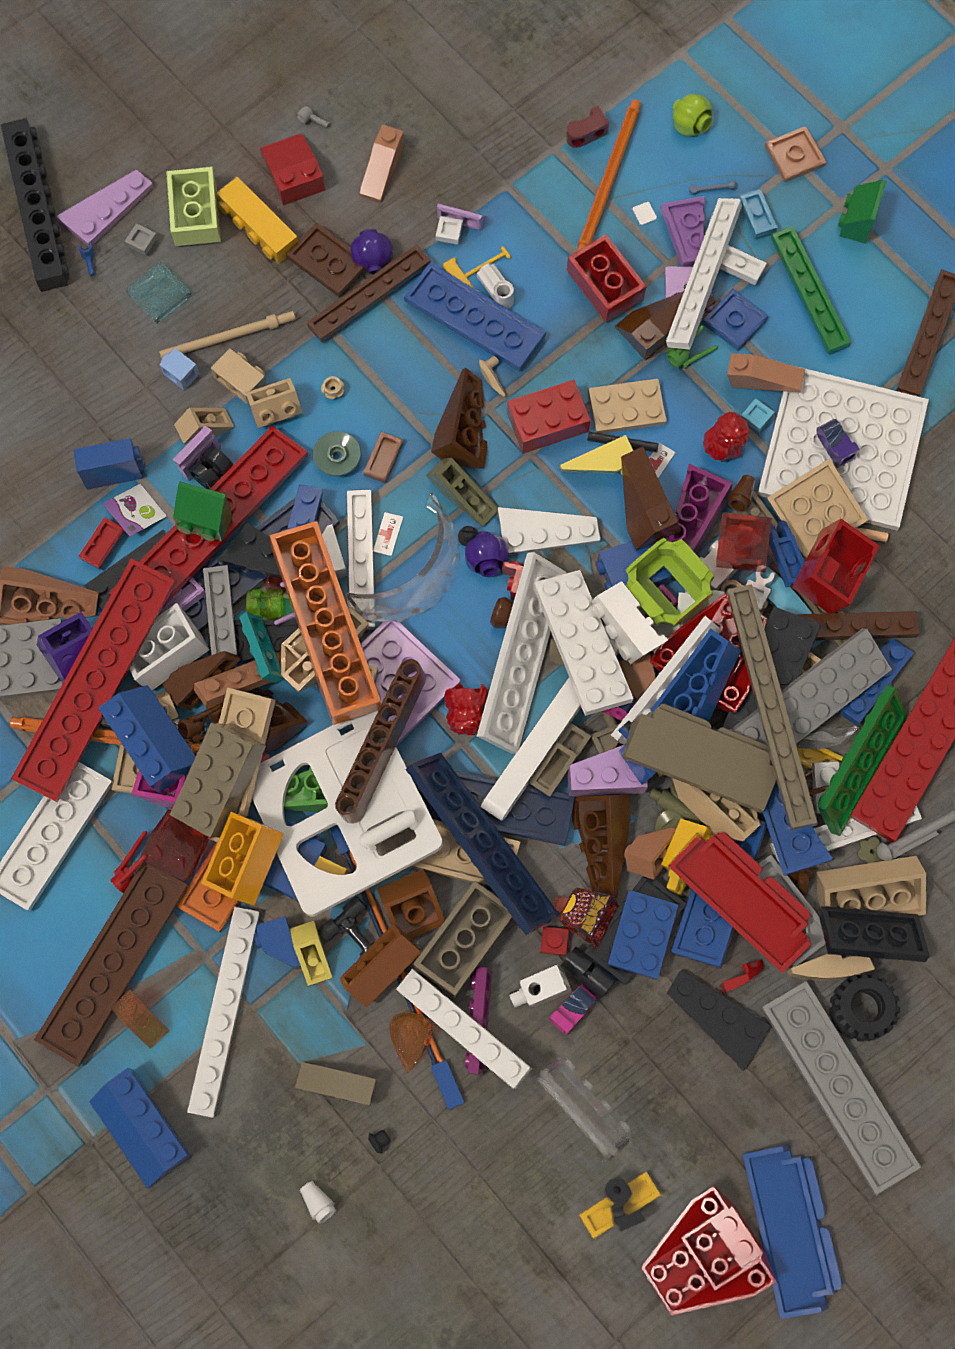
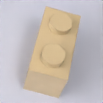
[211,348,267,406]

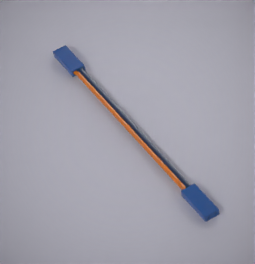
[330,825,464,1110]

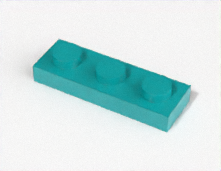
[239,612,284,683]

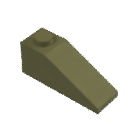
[426,457,498,527]

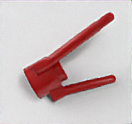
[110,831,170,893]

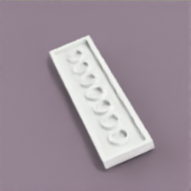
[477,552,566,754]

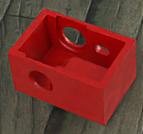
[792,518,880,613]

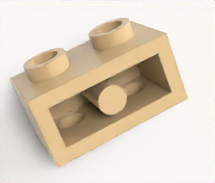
[246,378,302,428]

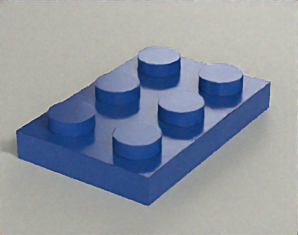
[607,890,678,980]

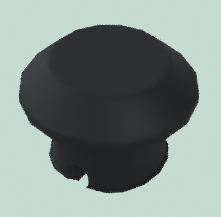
[458,526,478,546]
[368,1130,391,1154]

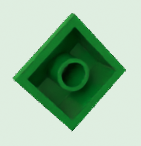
[838,180,887,244]
[173,481,232,542]

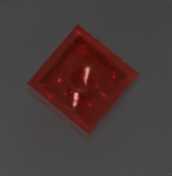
[716,512,772,573]

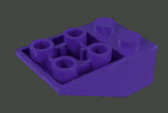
[36,612,93,684]

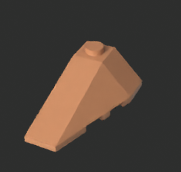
[0,566,99,624]

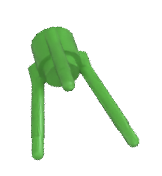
[666,325,718,368]

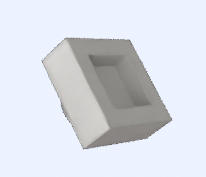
[124,223,158,256]

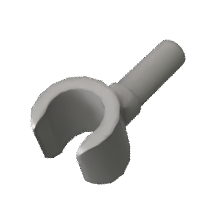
[297,106,329,128]

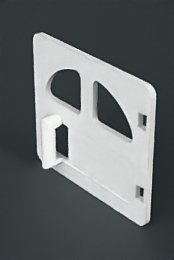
[252,711,443,916]

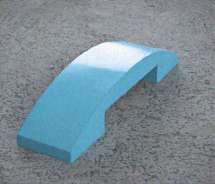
[746,565,825,650]

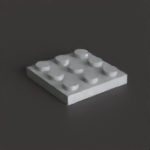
[0,618,63,699]

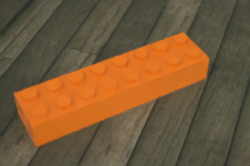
[269,521,381,725]

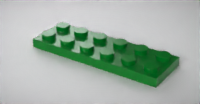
[817,685,907,836]

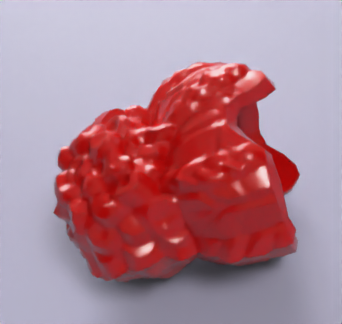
[703,412,750,461]
[444,684,488,736]

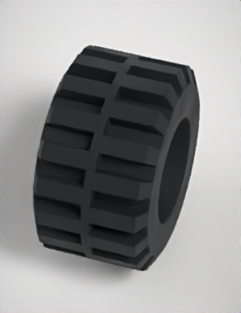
[829,973,901,1042]

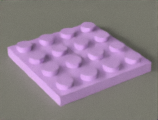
[361,615,461,746]

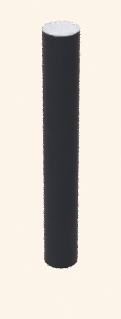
[587,431,659,453]

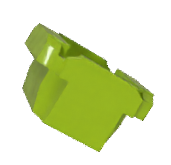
[625,538,714,627]

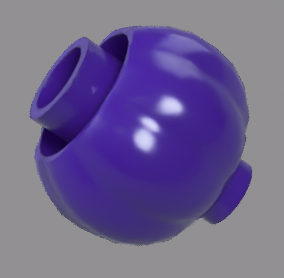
[350,229,393,275]
[465,531,509,577]

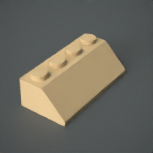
[816,856,926,916]

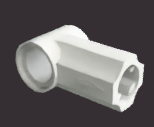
[477,263,514,310]

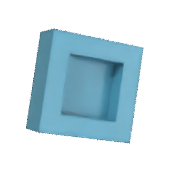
[741,398,774,432]

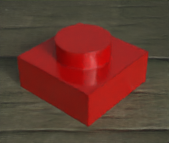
[540,927,568,956]

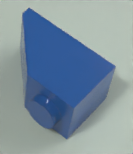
[253,916,302,970]

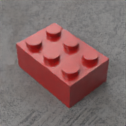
[567,234,646,323]
[507,379,591,454]

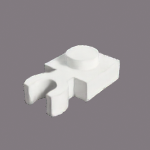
[746,567,774,612]

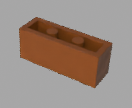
[339,923,421,1008]

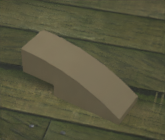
[529,723,591,797]
[295,1062,377,1107]

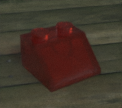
[140,809,210,881]

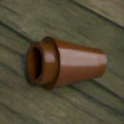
[728,475,756,512]

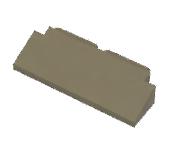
[622,704,776,813]

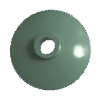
[313,431,361,476]

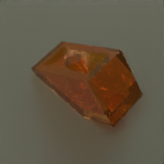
[111,990,170,1049]

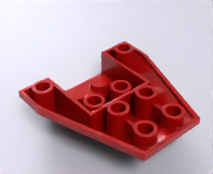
[650,594,767,713]
[641,1185,777,1315]

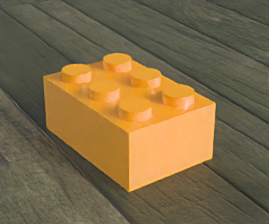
[201,812,284,906]

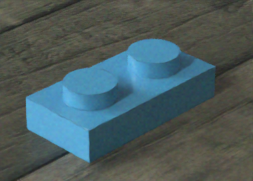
[739,189,777,239]

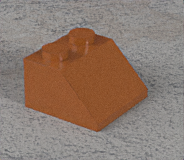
[377,869,445,939]

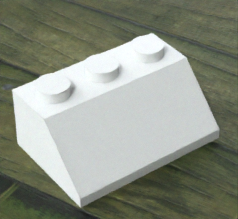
[130,603,209,690]

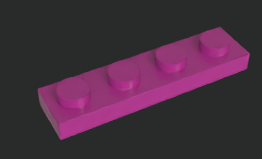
[465,967,492,1076]

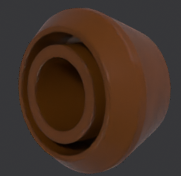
[490,597,513,629]

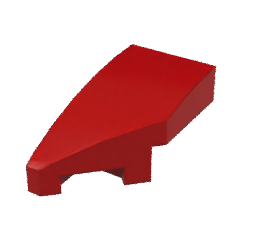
[720,960,764,995]

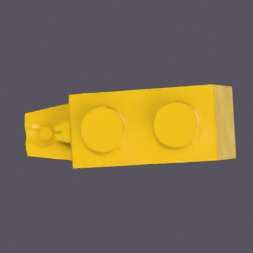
[661,819,713,895]

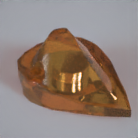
[390,1012,433,1073]

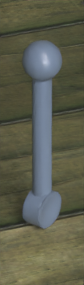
[689,180,737,195]

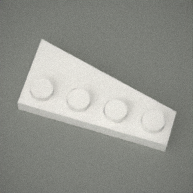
[498,507,600,555]

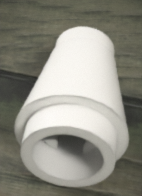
[300,1181,336,1224]

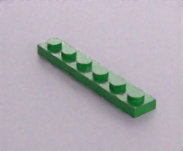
[771,226,851,354]

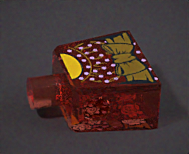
[553,888,619,948]

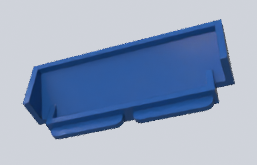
[743,1145,842,1319]

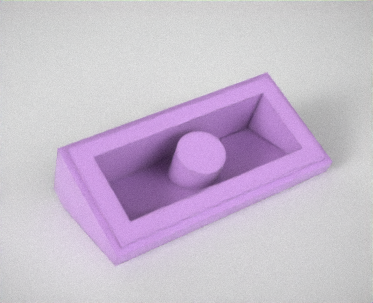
[437,204,485,230]

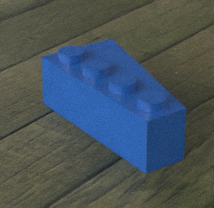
[651,629,741,722]

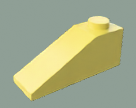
[560,435,633,475]

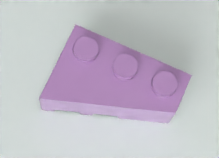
[567,745,648,796]

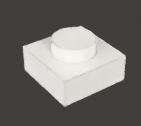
[436,216,463,245]

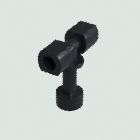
[317,896,375,956]

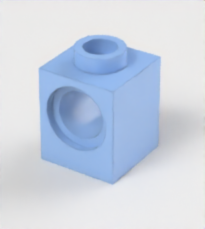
[159,348,200,391]

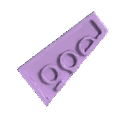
[56,170,154,247]

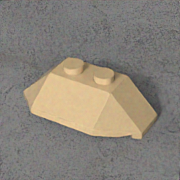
[281,607,369,692]
[672,778,760,841]

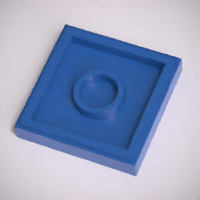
[702,288,768,351]

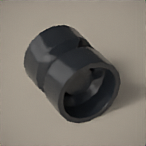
[189,446,233,489]

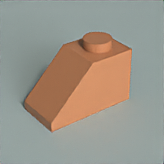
[624,828,676,880]

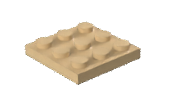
[767,458,868,559]

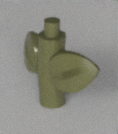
[649,782,704,832]

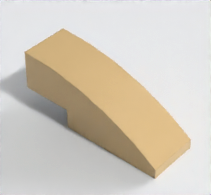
[787,954,875,981]

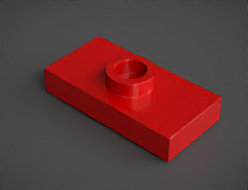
[78,517,125,570]

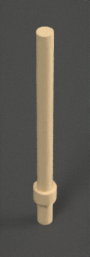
[159,311,296,358]

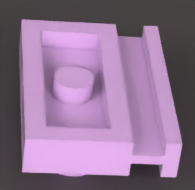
[173,426,221,481]

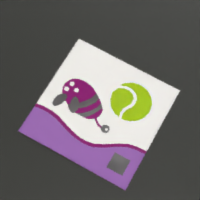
[103,484,167,537]

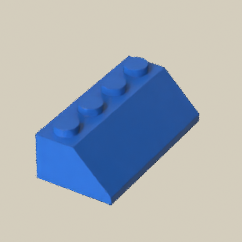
[98,685,196,794]
[89,1068,192,1189]

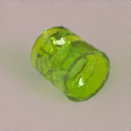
[246,589,284,620]

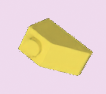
[290,921,332,986]

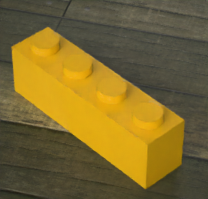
[217,177,298,264]

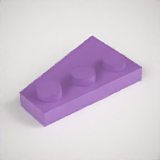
[660,196,705,267]

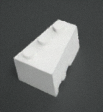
[592,581,668,664]

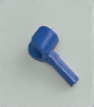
[78,242,95,276]

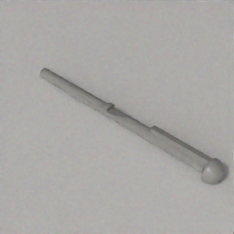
[876,810,955,861]

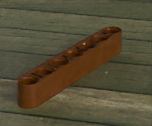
[335,659,426,824]

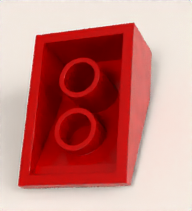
[260,133,325,206]

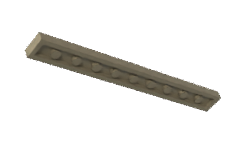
[727,584,817,831]

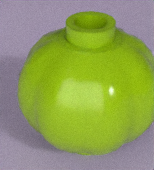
[672,94,713,136]

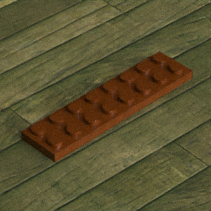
[34,860,189,1067]

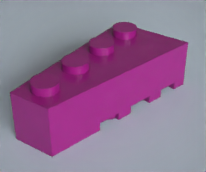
[668,464,732,556]

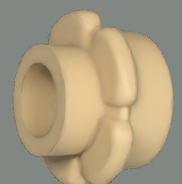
[321,376,344,399]

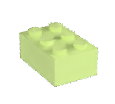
[167,167,221,246]

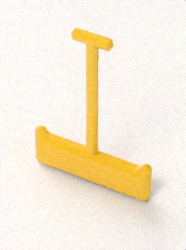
[442,246,511,292]

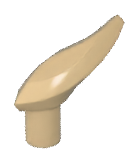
[479,356,506,397]

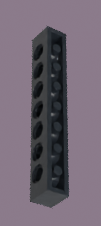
[0,118,70,292]

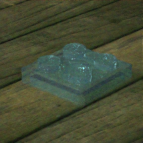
[125,261,192,324]

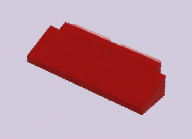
[668,832,811,973]

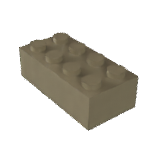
[170,722,266,838]
[413,881,514,999]

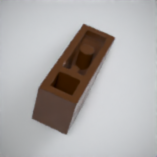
[163,651,241,710]

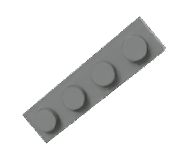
[203,565,238,655]

